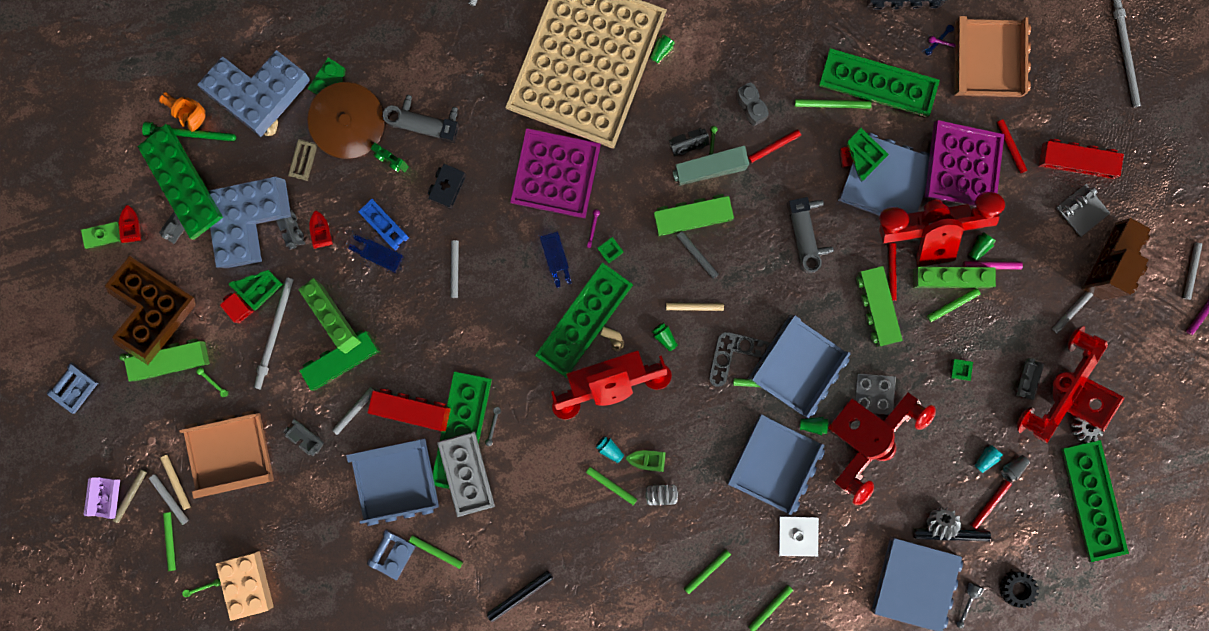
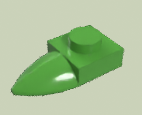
[626,450,666,472]

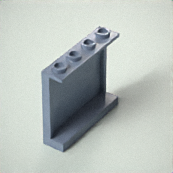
[838,133,930,215]
[748,315,851,418]
[727,414,825,515]
[346,439,439,526]
[871,536,963,631]

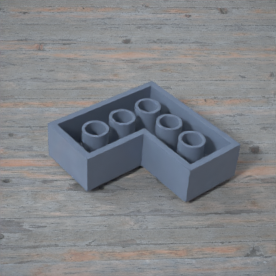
[197,50,310,137]
[208,177,291,268]

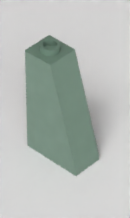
[672,146,749,186]

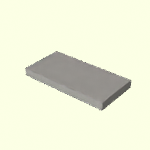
[437,432,495,517]

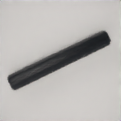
[914,528,991,542]
[487,571,553,622]

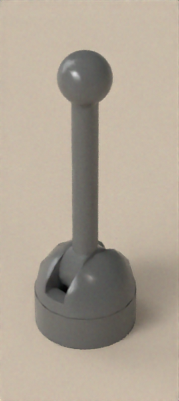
[957,582,984,629]

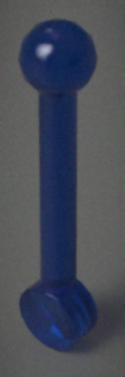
[925,25,954,56]

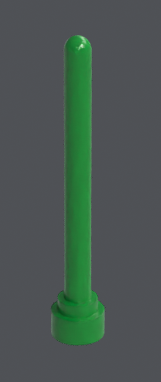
[142,121,236,141]

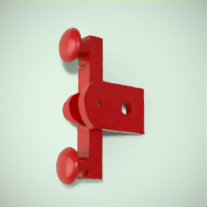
[879,191,1005,267]
[1017,326,1124,443]
[551,350,672,419]
[828,392,936,505]

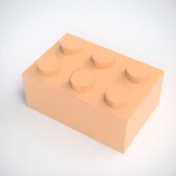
[216,551,274,621]

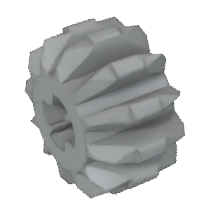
[1071,416,1104,443]
[645,485,678,505]
[927,507,961,541]

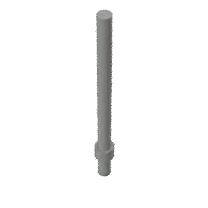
[1113,0,1141,108]
[253,277,294,390]

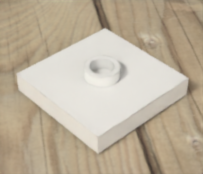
[779,516,819,556]

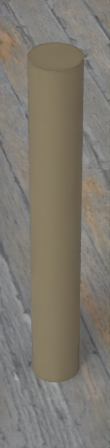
[112,469,147,523]

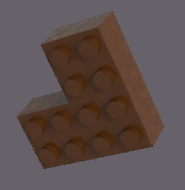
[1082,218,1151,300]
[105,256,196,365]

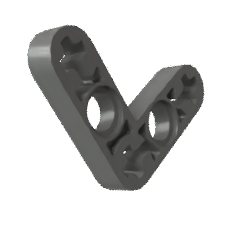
[709,332,770,387]

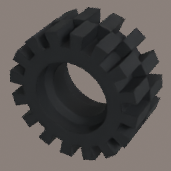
[1000,572,1039,608]

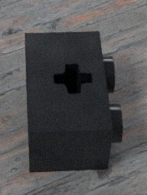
[427,164,467,210]

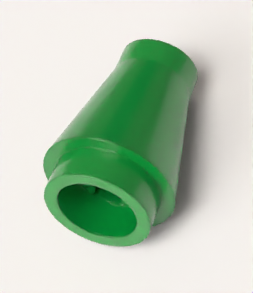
[649,34,675,64]
[969,232,996,261]
[652,322,678,352]
[800,417,828,436]

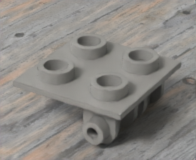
[1056,184,1110,237]
[856,374,896,415]

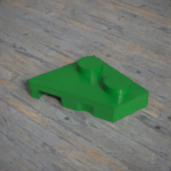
[308,57,345,95]
[846,128,889,182]
[370,143,409,173]
[229,270,283,311]

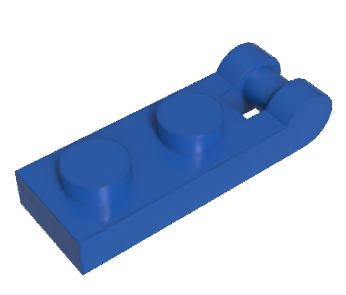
[358,199,409,251]

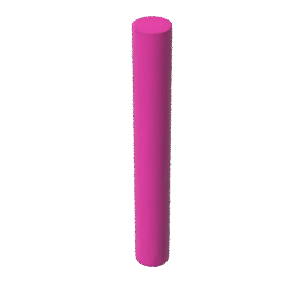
[963,261,1023,269]

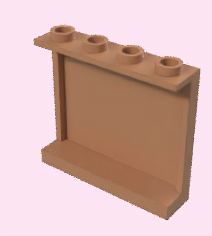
[954,16,1031,97]
[179,411,274,499]

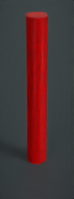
[996,119,1028,174]
[748,129,801,163]
[888,243,897,301]
[971,480,1012,530]

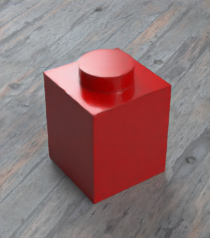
[220,293,254,323]

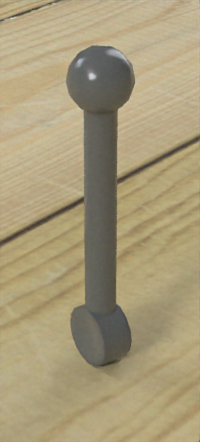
[485,407,501,446]

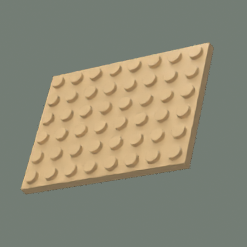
[506,0,667,149]

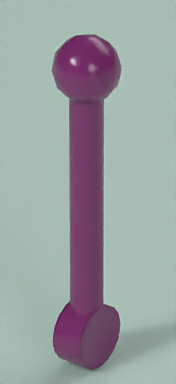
[928,36,956,48]
[587,209,600,248]

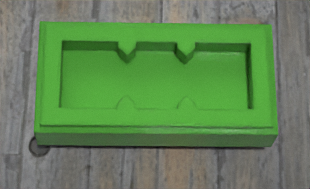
[81,222,120,249]

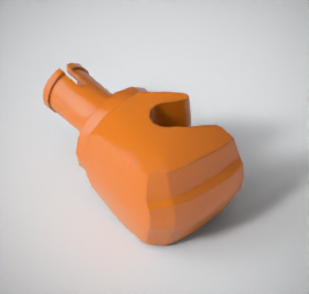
[159,92,205,132]

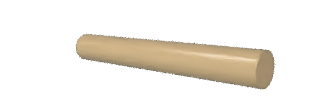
[666,303,724,311]
[160,455,191,510]

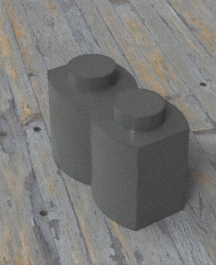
[736,82,769,126]

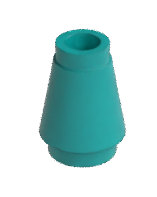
[595,436,624,463]
[974,444,1003,473]

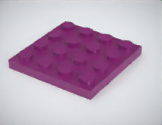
[925,120,1004,207]
[510,128,601,219]

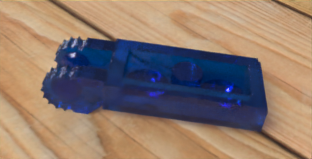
[540,231,572,288]
[348,234,404,273]

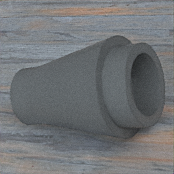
[1001,455,1030,483]

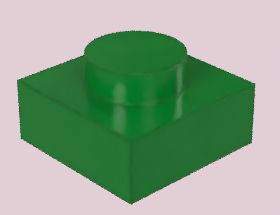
[597,237,624,264]
[950,359,973,381]

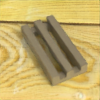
[288,139,317,181]

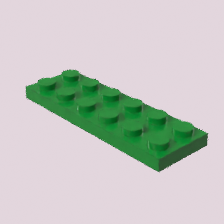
[819,48,940,117]
[137,124,223,240]
[535,262,633,378]
[433,371,492,489]
[1061,440,1129,562]

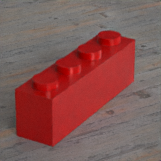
[1039,139,1124,179]
[368,388,451,431]

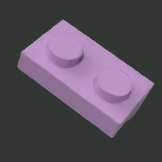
[84,477,120,519]

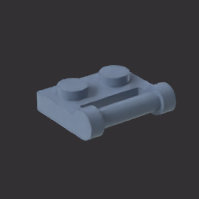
[47,362,98,414]
[367,529,416,581]

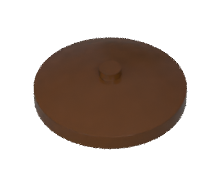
[308,82,385,159]

